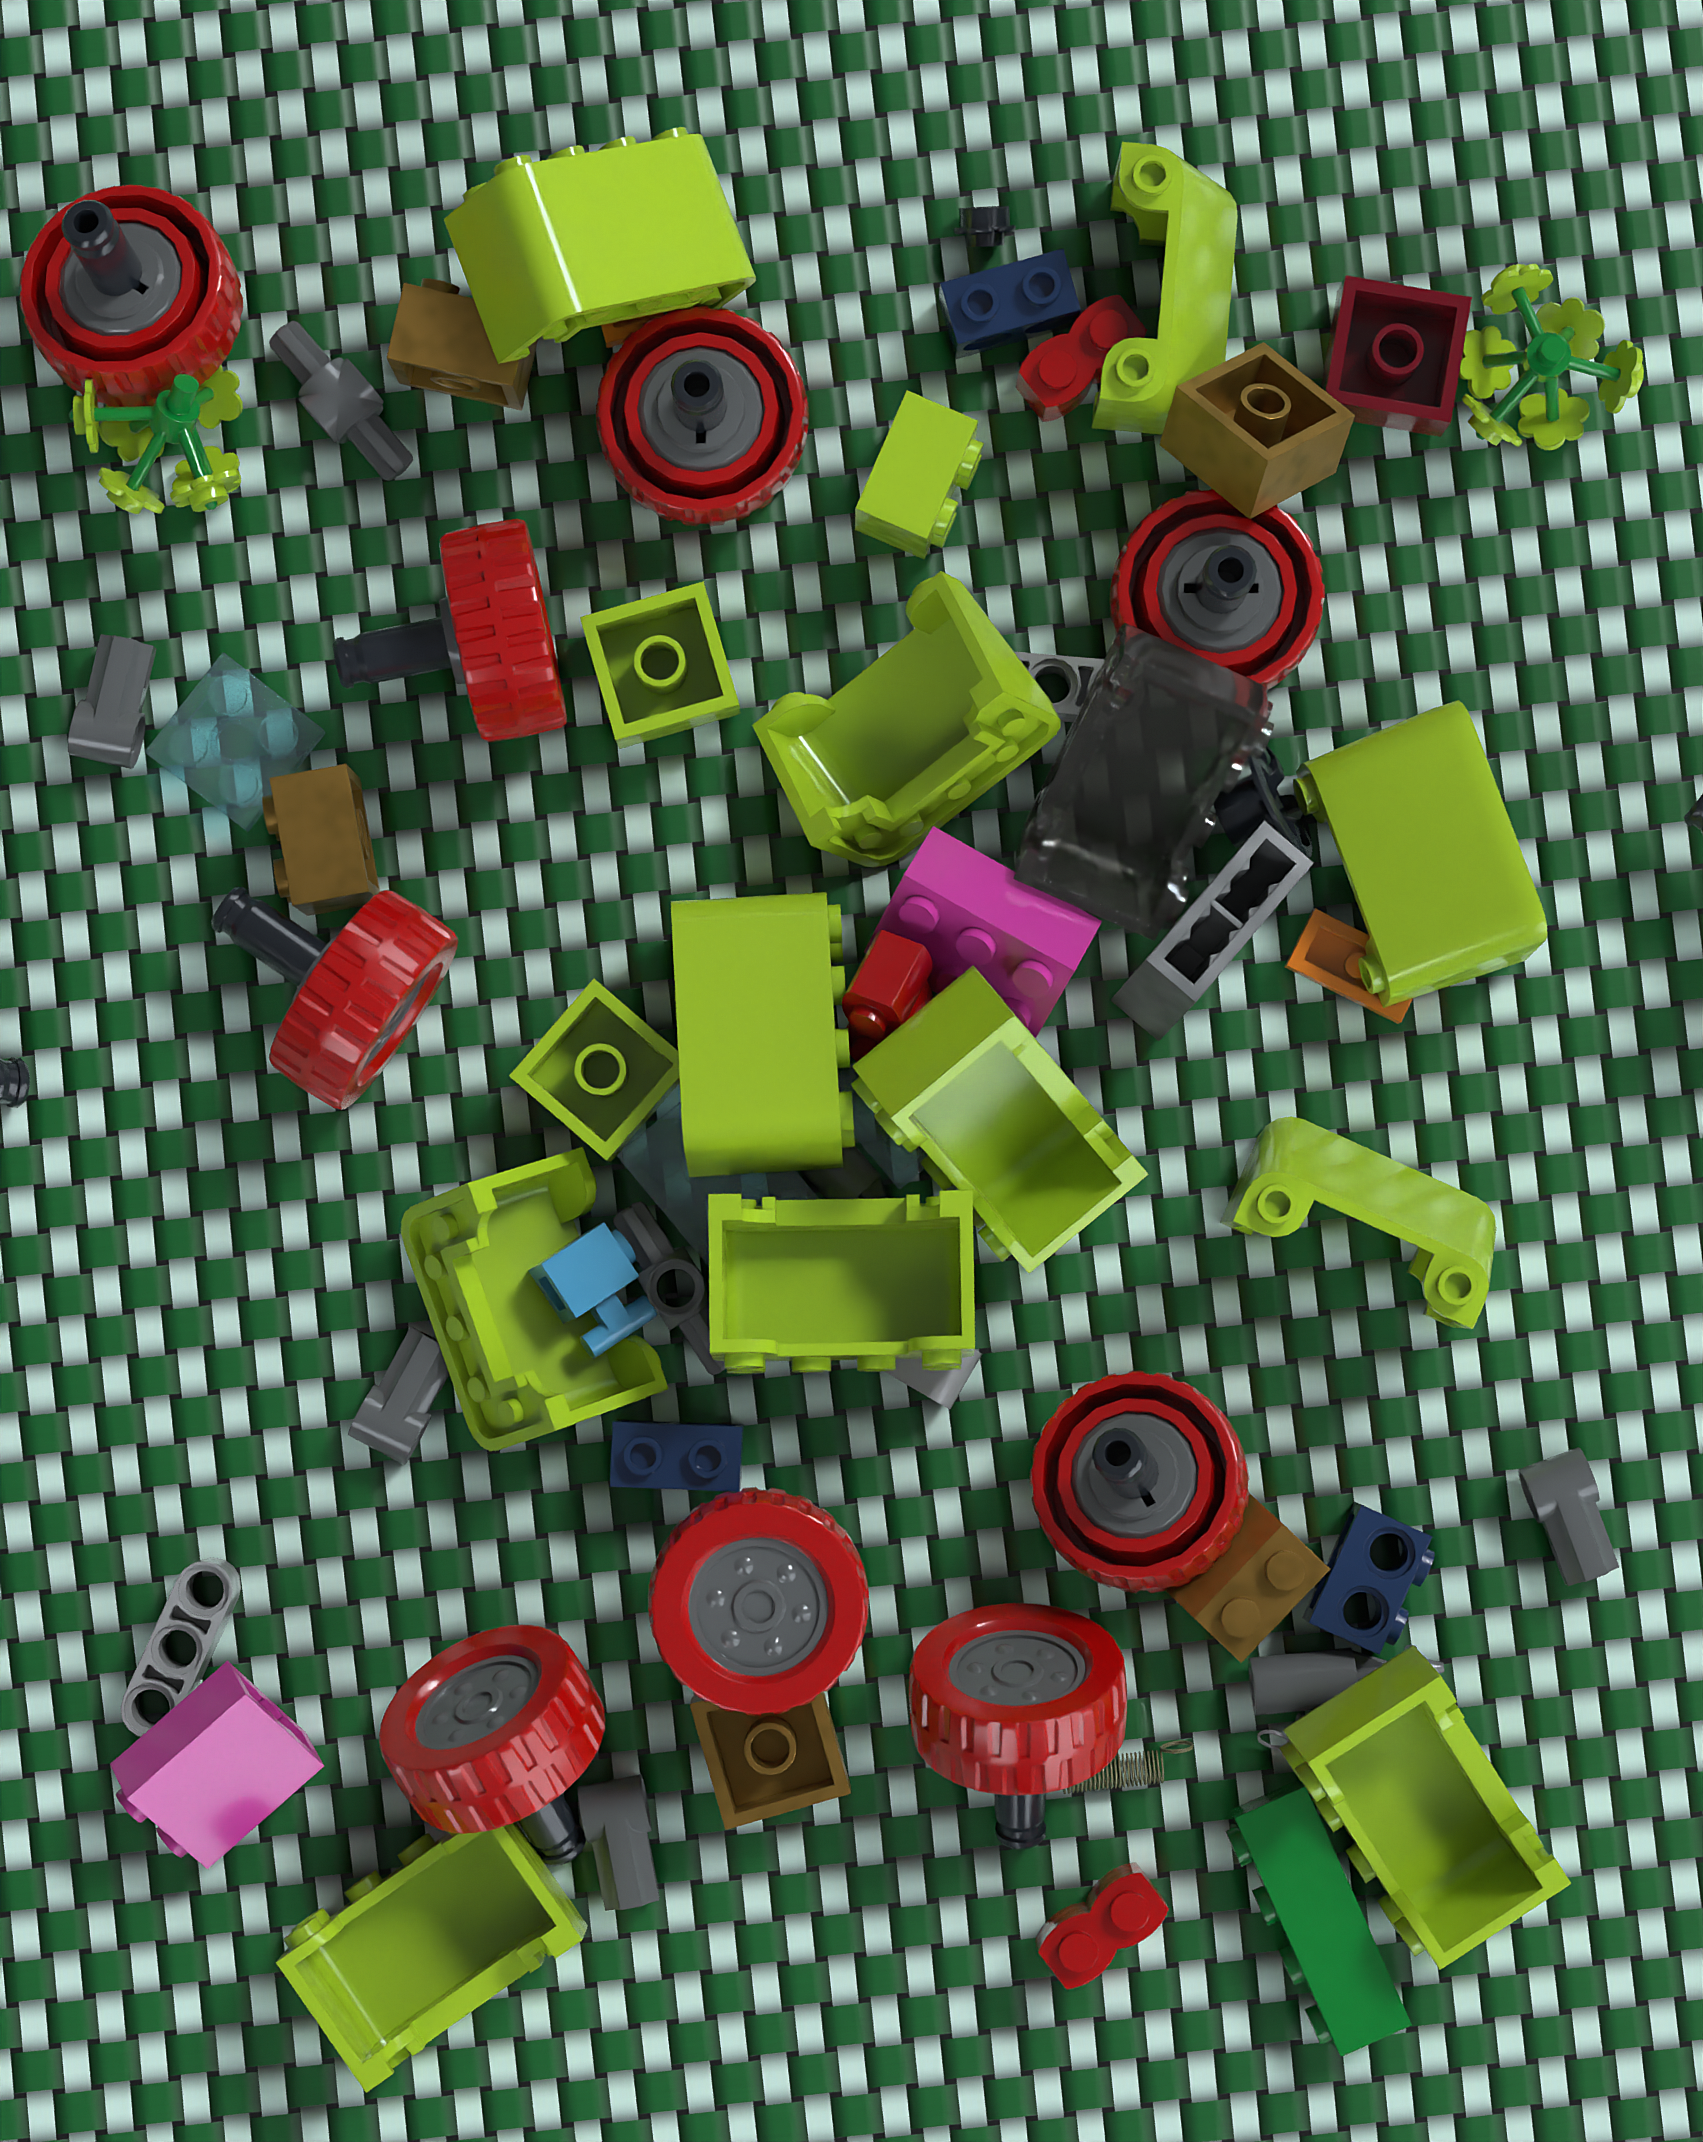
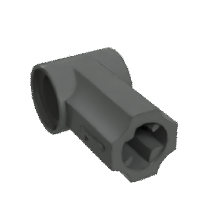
[68,634,157,769]
[348,1327,450,1465]
[1518,1447,1619,1586]
[577,1774,660,1911]

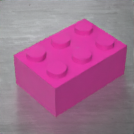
[864,826,1102,1039]

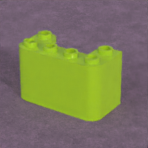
[444,127,756,364]
[671,892,855,1177]
[851,965,1148,1273]
[708,1190,975,1373]
[1279,1645,1571,1970]
[276,1822,588,2093]

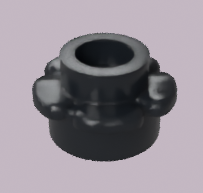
[953,206,1016,247]

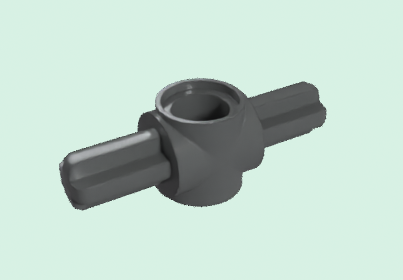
[269,321,413,481]
[613,1201,726,1375]

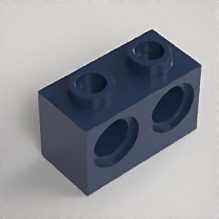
[939,249,1081,359]
[610,1419,744,1492]
[1302,1501,1435,1655]

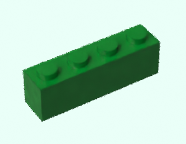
[1225,1779,1412,2057]

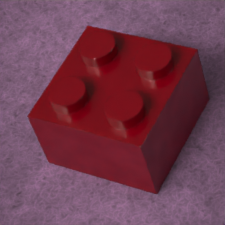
[1321,275,1472,437]

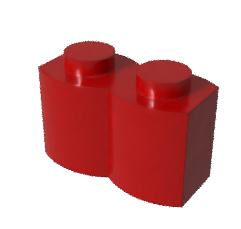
[1016,295,1147,422]
[842,930,933,1062]
[1035,1862,1169,1989]

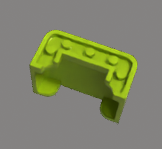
[1091,142,1238,434]
[752,571,1061,867]
[1293,700,1547,1008]
[1220,1116,1497,1329]
[401,1147,669,1451]

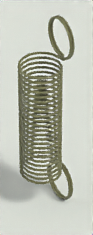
[1062,1740,1194,1794]

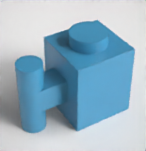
[528,1223,657,1359]

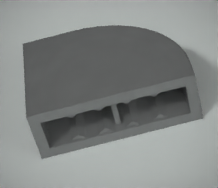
[1111,821,1314,1041]

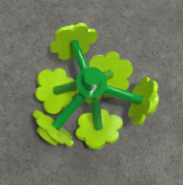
[1459,264,1644,450]
[69,365,243,514]

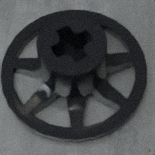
[1212,732,1312,858]

